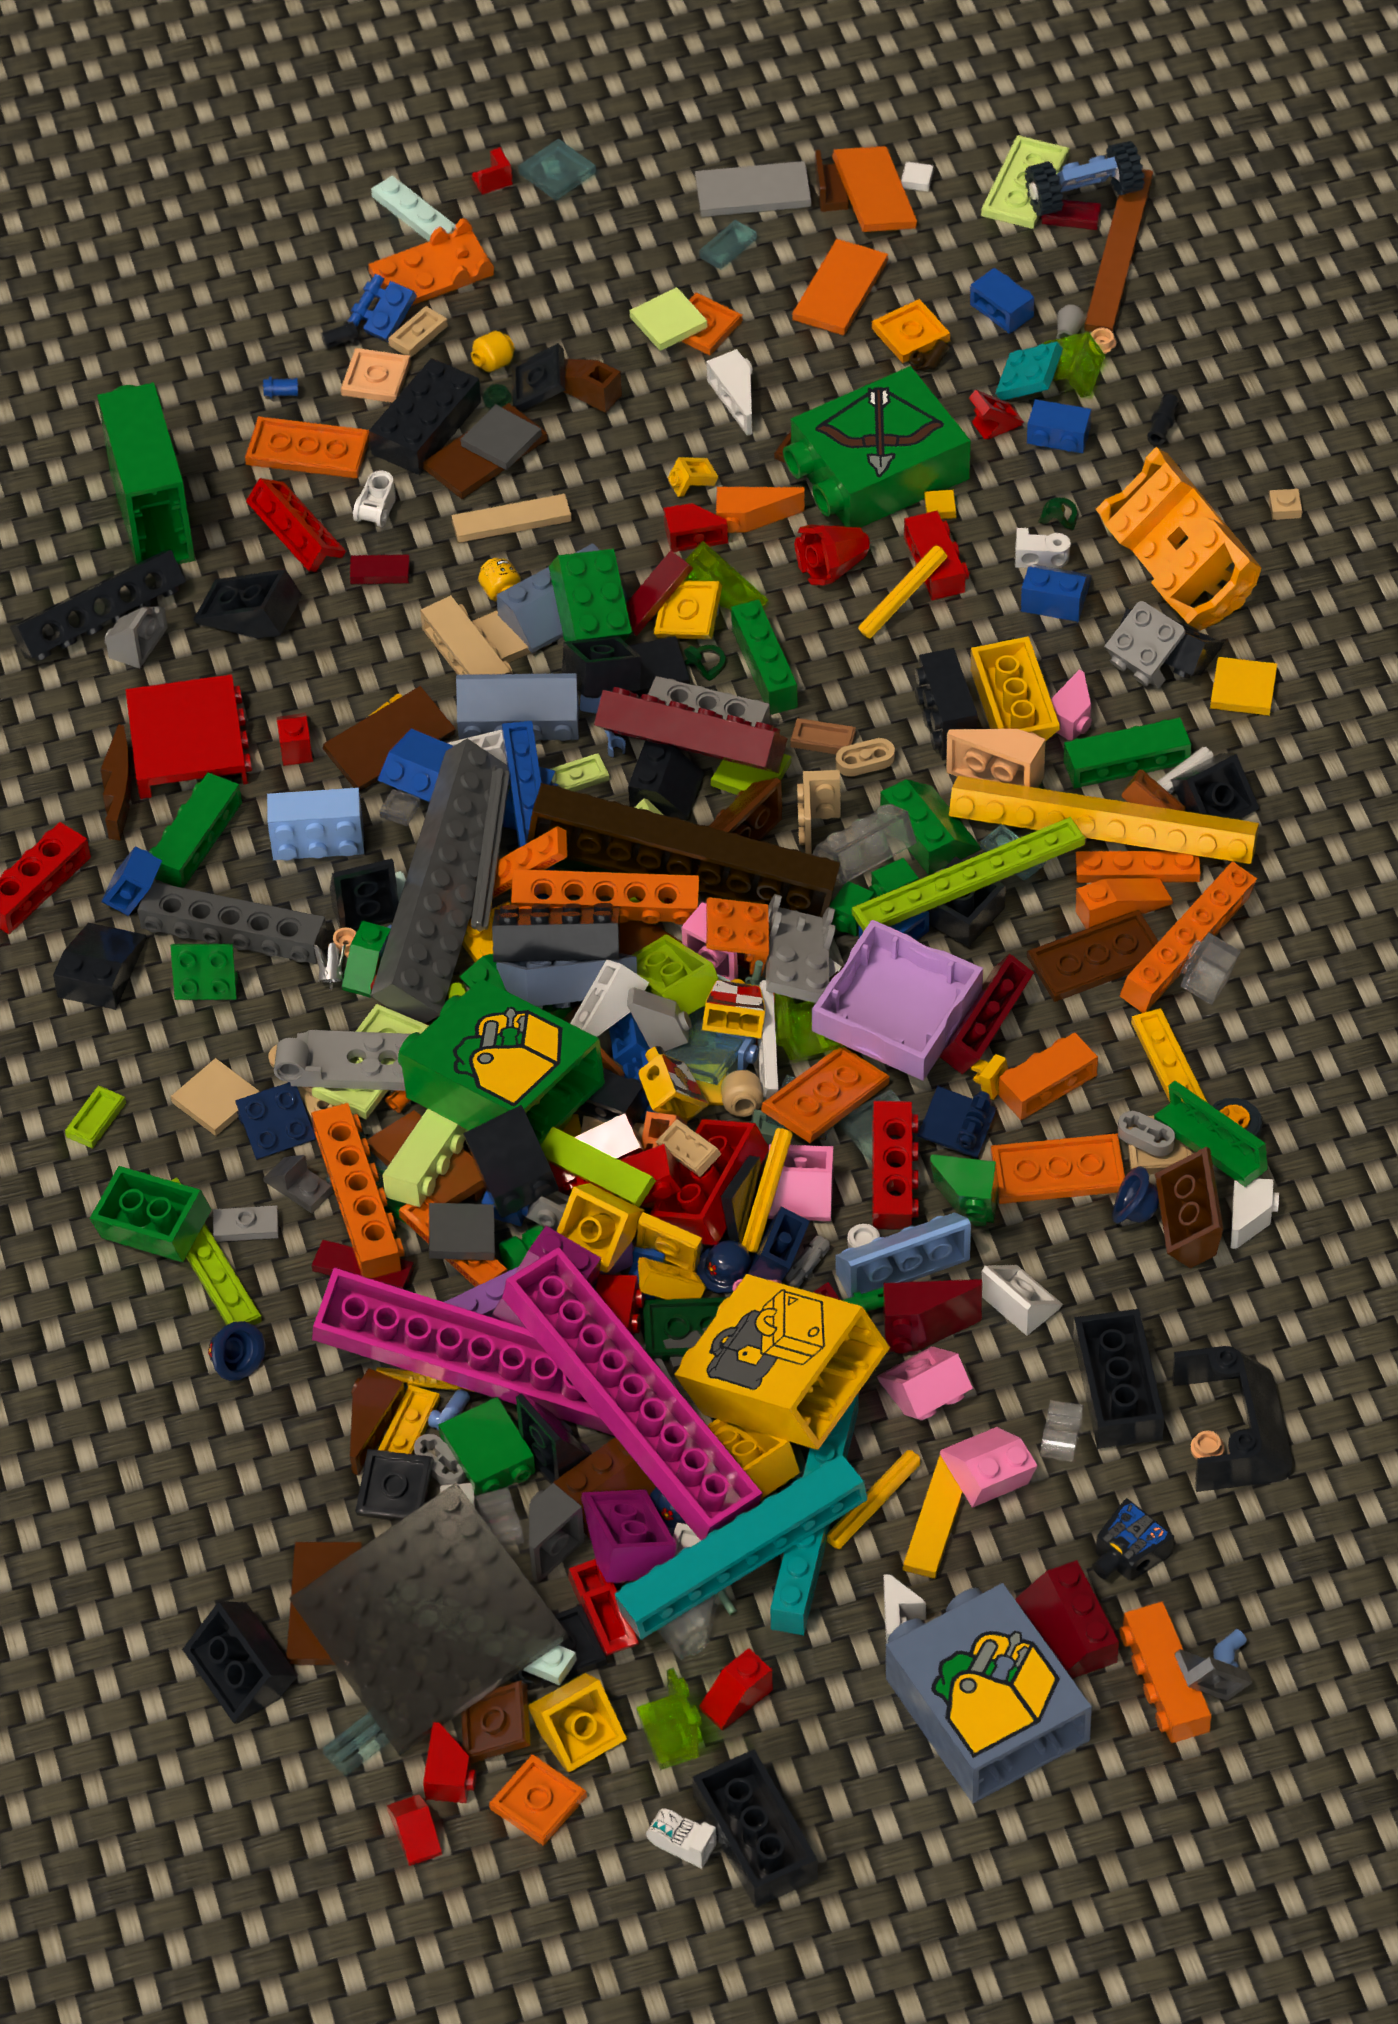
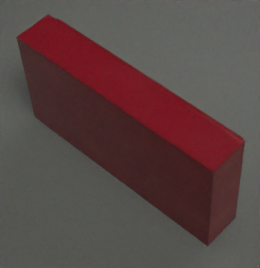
[1042,199,1101,230]
[350,555,410,584]

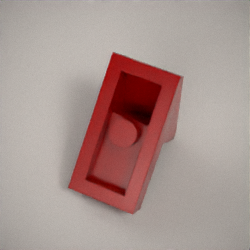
[969,390,1024,440]

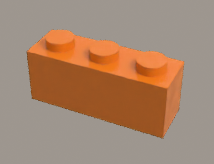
[998,1032,1098,1121]

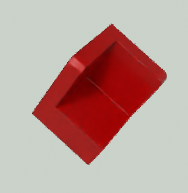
[472,148,512,195]

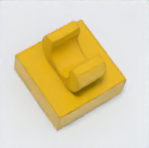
[971,1054,1008,1100]

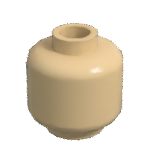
[721,1070,764,1117]

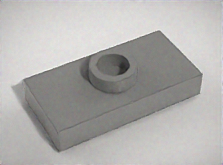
[213,1205,279,1242]

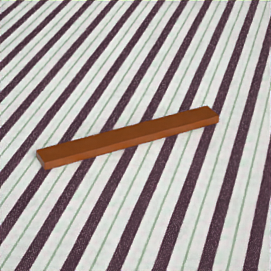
[1085,169,1153,333]

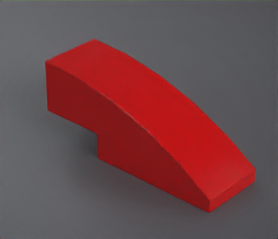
[568,1559,638,1656]

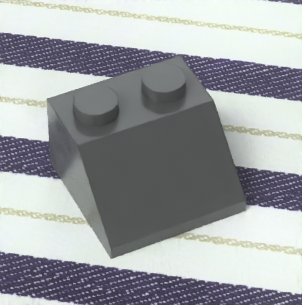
[529,1483,585,1584]

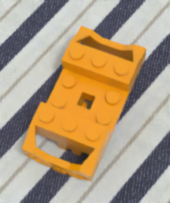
[1096,447,1262,631]

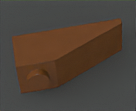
[350,1368,405,1475]

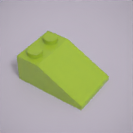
[631,934,719,1016]

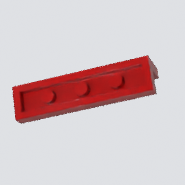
[246,478,346,572]

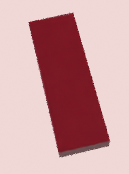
[626,550,693,637]
[312,1240,414,1290]

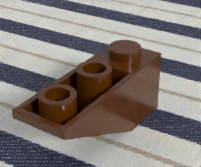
[563,359,622,413]

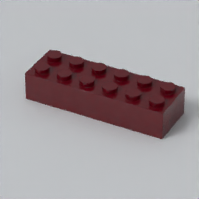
[594,687,788,774]

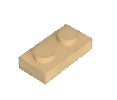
[388,306,448,358]

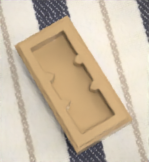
[656,1119,721,1177]

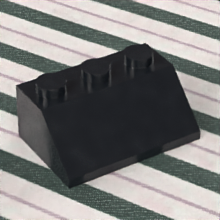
[1120,607,1224,679]
[182,1601,298,1723]

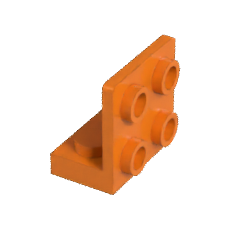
[706,897,769,976]

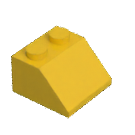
[556,1183,644,1273]
[528,1673,627,1773]

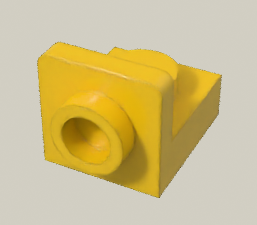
[668,457,719,497]

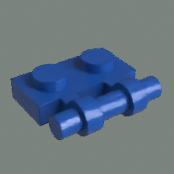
[347,274,417,343]

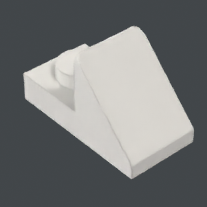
[884,1575,926,1644]

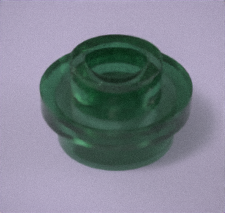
[483,384,512,409]

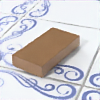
[791,718,856,754]

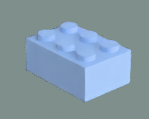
[267,788,364,860]

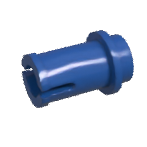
[263,376,298,399]

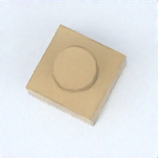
[1269,489,1302,520]

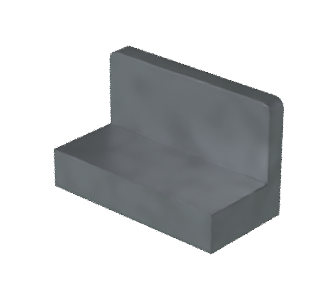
[1174,1649,1253,1701]

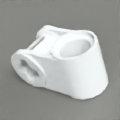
[353,471,396,527]

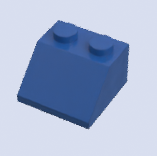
[1021,565,1092,622]
[378,729,453,802]

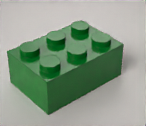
[549,549,632,642]
[90,1166,212,1262]

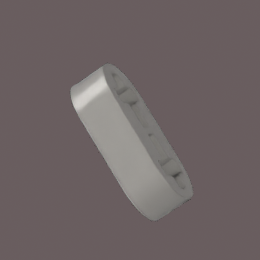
[1118,1111,1175,1157]
[414,1434,466,1485]

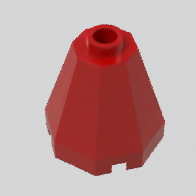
[794,525,870,585]

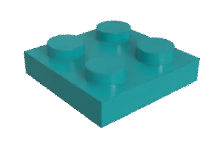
[995,341,1063,400]

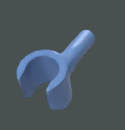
[604,730,626,757]

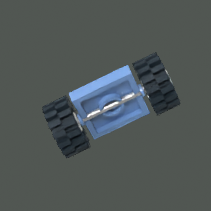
[1025,141,1144,216]

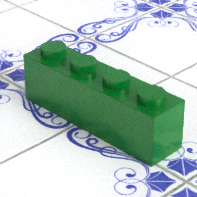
[731,599,798,715]
[1064,717,1191,789]
[149,772,242,888]

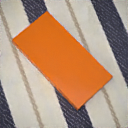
[832,146,917,232]
[792,239,888,335]
[245,416,370,479]
[761,1045,890,1143]
[991,1134,1125,1204]

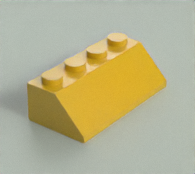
[971,636,1060,742]

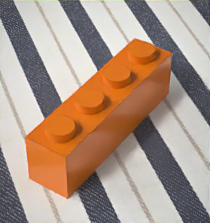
[1120,1601,1211,1743]

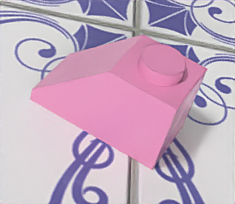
[1051,670,1092,741]

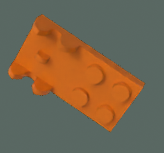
[368,218,494,306]

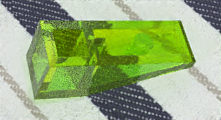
[684,541,768,610]

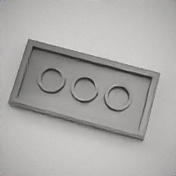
[695,161,811,217]

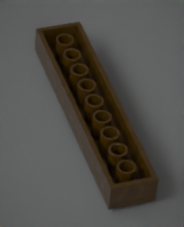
[527,783,841,918]

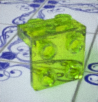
[774,993,846,1061]

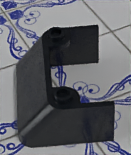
[1172,1346,1293,1492]

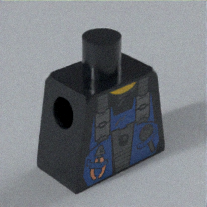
[1092,1498,1174,1580]

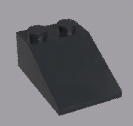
[193,569,302,638]
[330,858,399,931]
[53,922,147,1010]
[463,1105,559,1218]
[516,1393,592,1484]

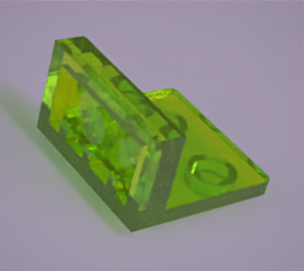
[1042,332,1105,398]
[636,1668,703,1770]

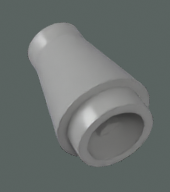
[1057,305,1085,344]

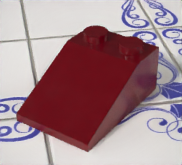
[883,1279,982,1353]

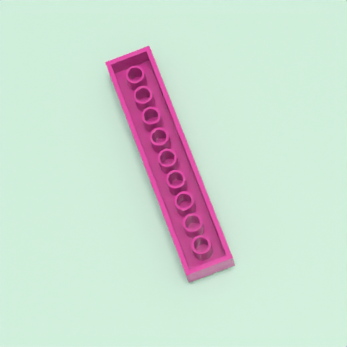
[502,1247,762,1541]
[312,1268,615,1436]

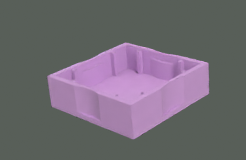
[812,920,983,1081]

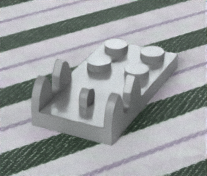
[766,894,835,1003]

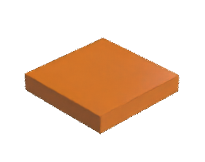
[681,292,743,355]
[489,1754,587,1846]

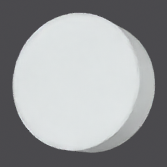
[847,1224,880,1248]

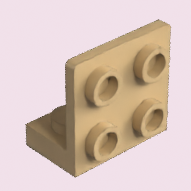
[797,770,841,855]

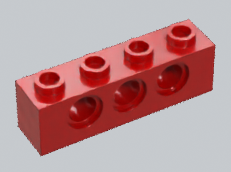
[0,822,91,934]
[872,1101,919,1230]

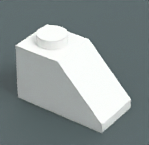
[1230,1178,1279,1249]

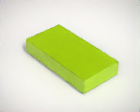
[65,1085,126,1149]

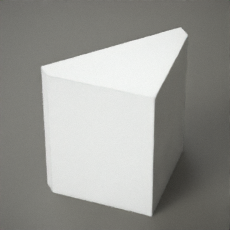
[982,1265,1063,1336]

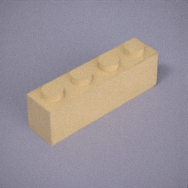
[420,596,513,675]

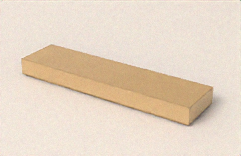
[451,494,572,543]

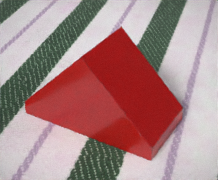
[387,1794,442,1866]

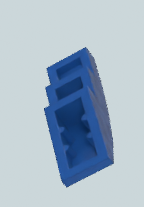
[609,1012,658,1122]

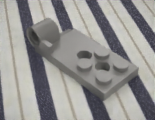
[274,1030,411,1091]

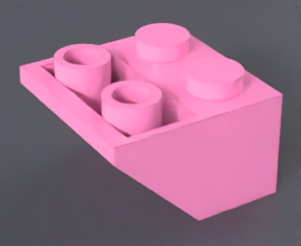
[768,1144,834,1221]

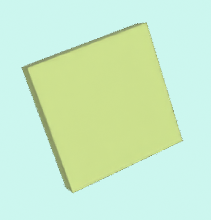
[629,287,708,351]

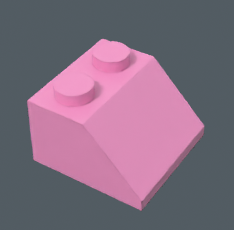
[682,902,738,981]
[877,1346,973,1420]
[939,1427,1038,1508]

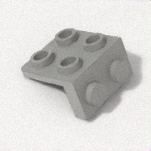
[1104,601,1185,689]

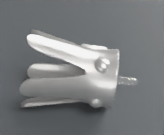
[314,942,346,990]

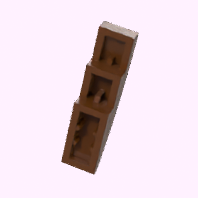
[100,724,132,841]

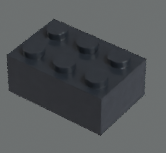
[915,648,978,761]

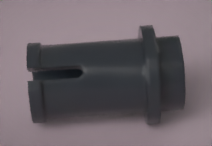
[321,321,359,350]

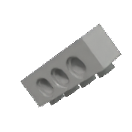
[648,676,770,727]

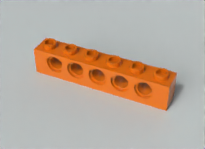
[1120,861,1257,1013]
[511,869,699,925]
[311,1103,405,1279]

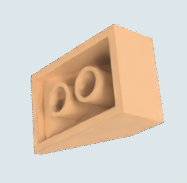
[946,729,1045,788]

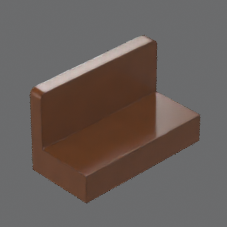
[815,150,848,212]

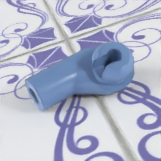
[428,1389,470,1431]
[1213,1629,1247,1667]

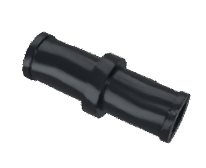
[1147,394,1179,445]

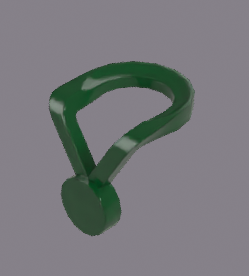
[1038,498,1078,530]
[684,645,726,681]

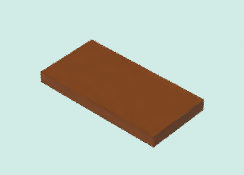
[367,1110,485,1204]

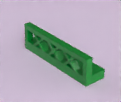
[1154,1081,1268,1187]

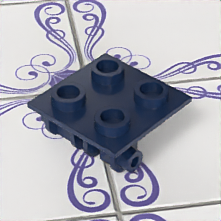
[235,1082,316,1160]
[917,1086,997,1158]

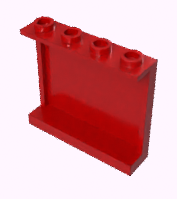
[125,674,252,799]

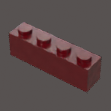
[939,954,1034,1074]

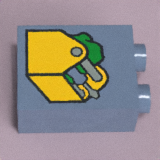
[886,1583,1092,1804]

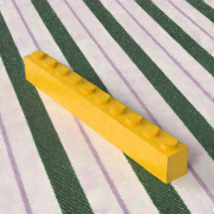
[949,776,1259,864]

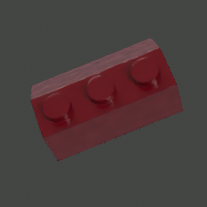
[1015,1560,1119,1679]

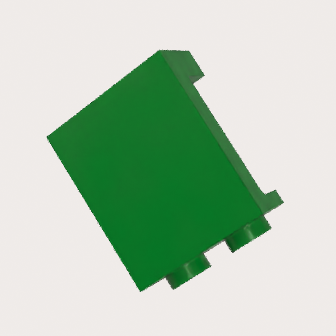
[438,1397,535,1500]

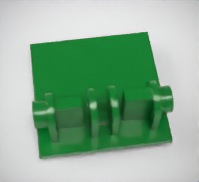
[170,944,238,1000]

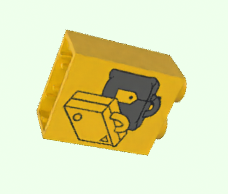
[674,1274,890,1450]

